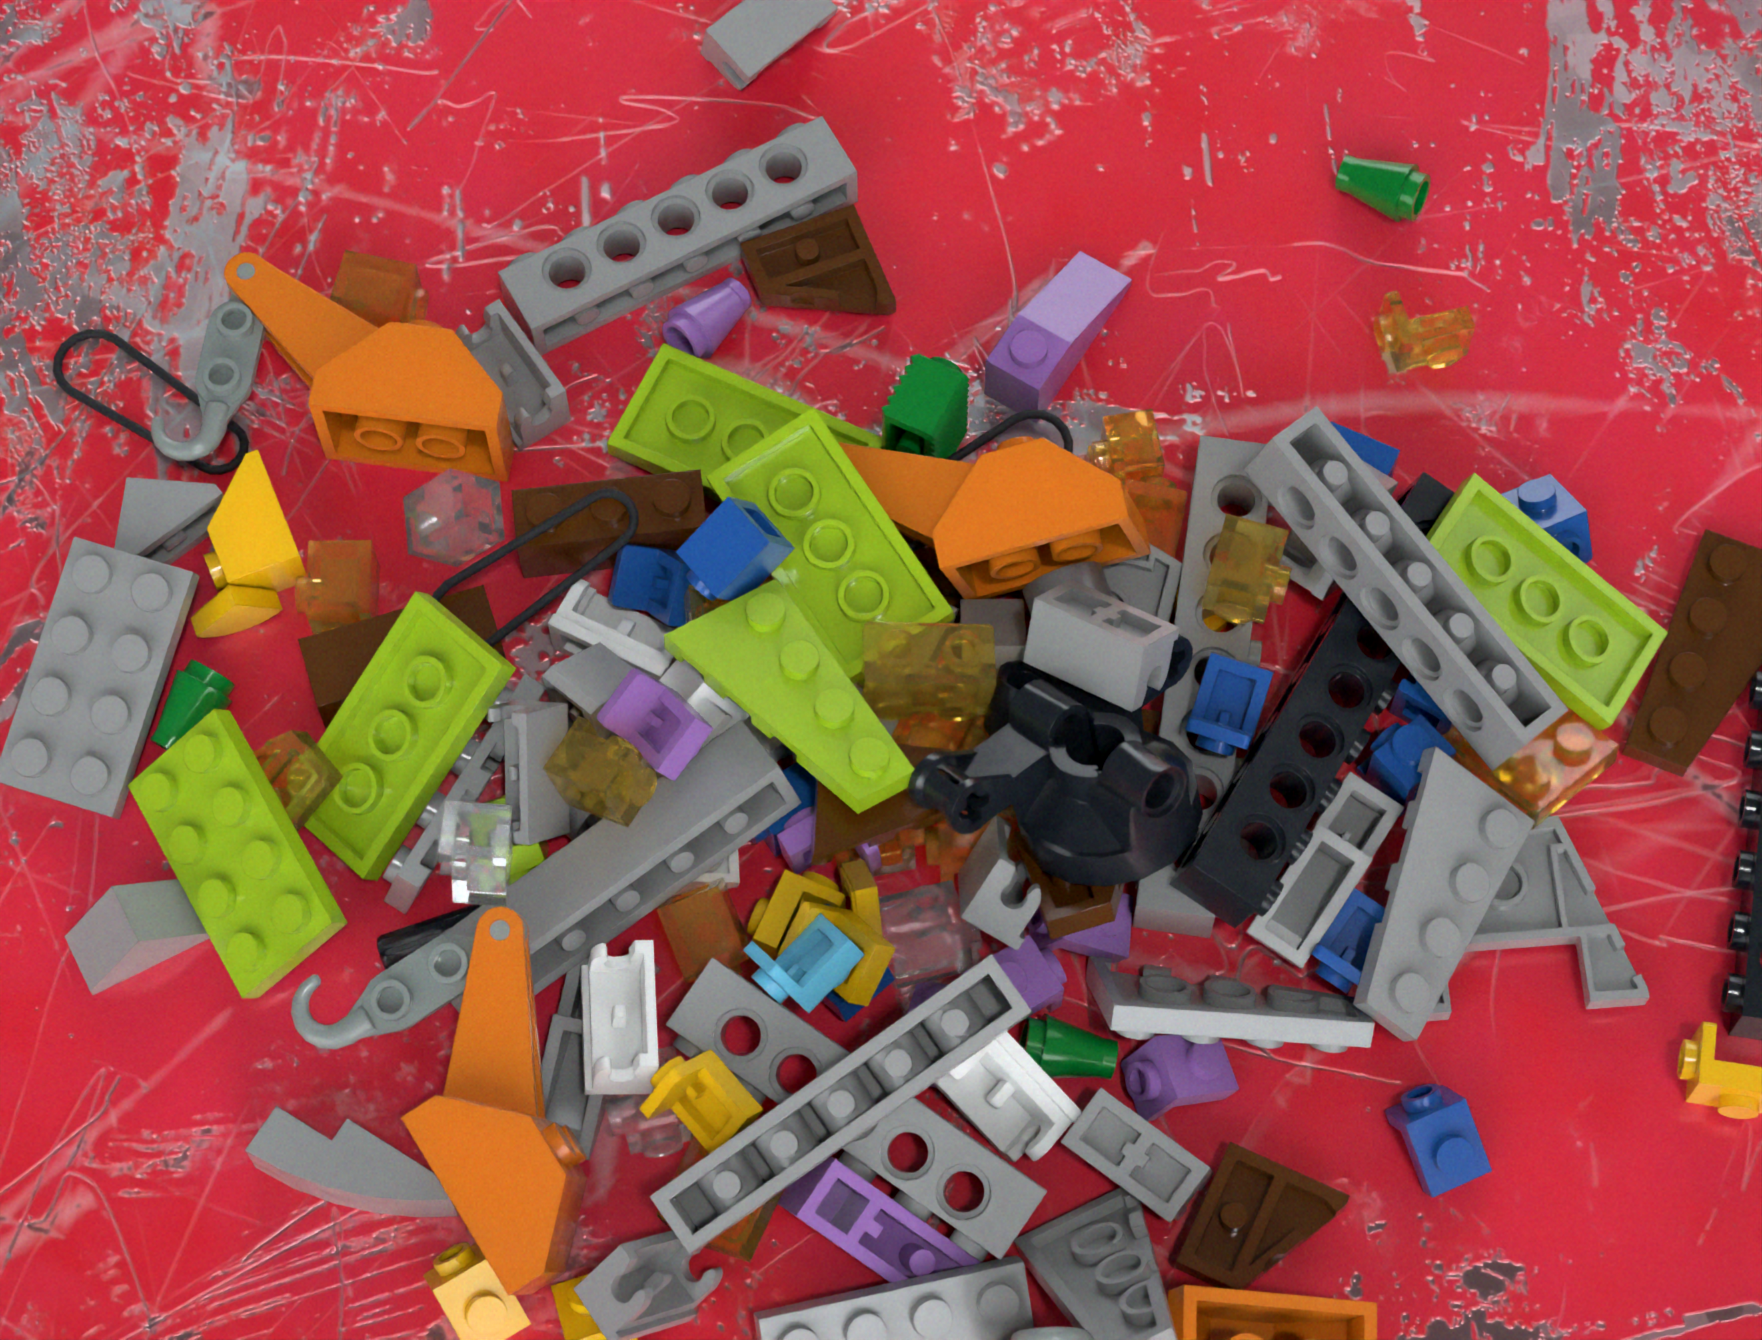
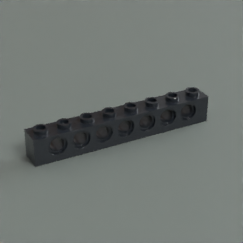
[1169,472,1454,929]

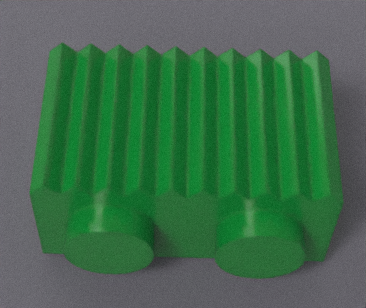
[882,354,970,459]

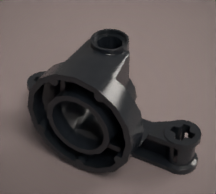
[908,634,1203,887]

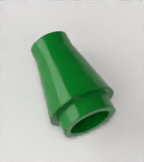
[1335,155,1431,222]
[150,659,235,750]
[1019,1013,1118,1080]

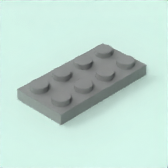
[0,537,200,820]

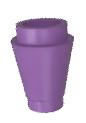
[662,278,752,358]

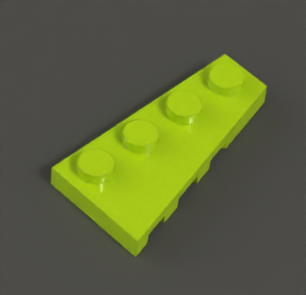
[664,578,914,814]

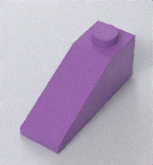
[984,251,1132,424]
[776,1157,981,1283]

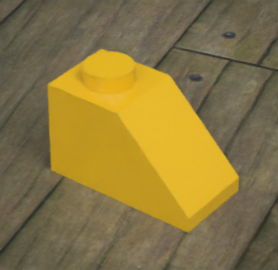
[204,449,309,592]

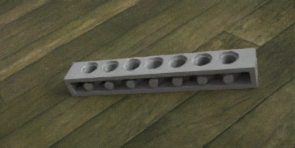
[1132,435,1277,938]

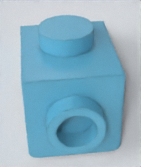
[743,913,865,1013]

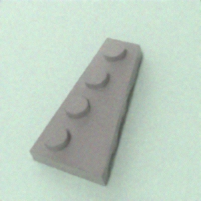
[382,674,546,915]
[1353,746,1535,1042]
[1085,956,1375,1053]
[1014,1187,1178,1340]
[753,1255,1034,1340]

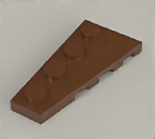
[1622,529,1762,777]

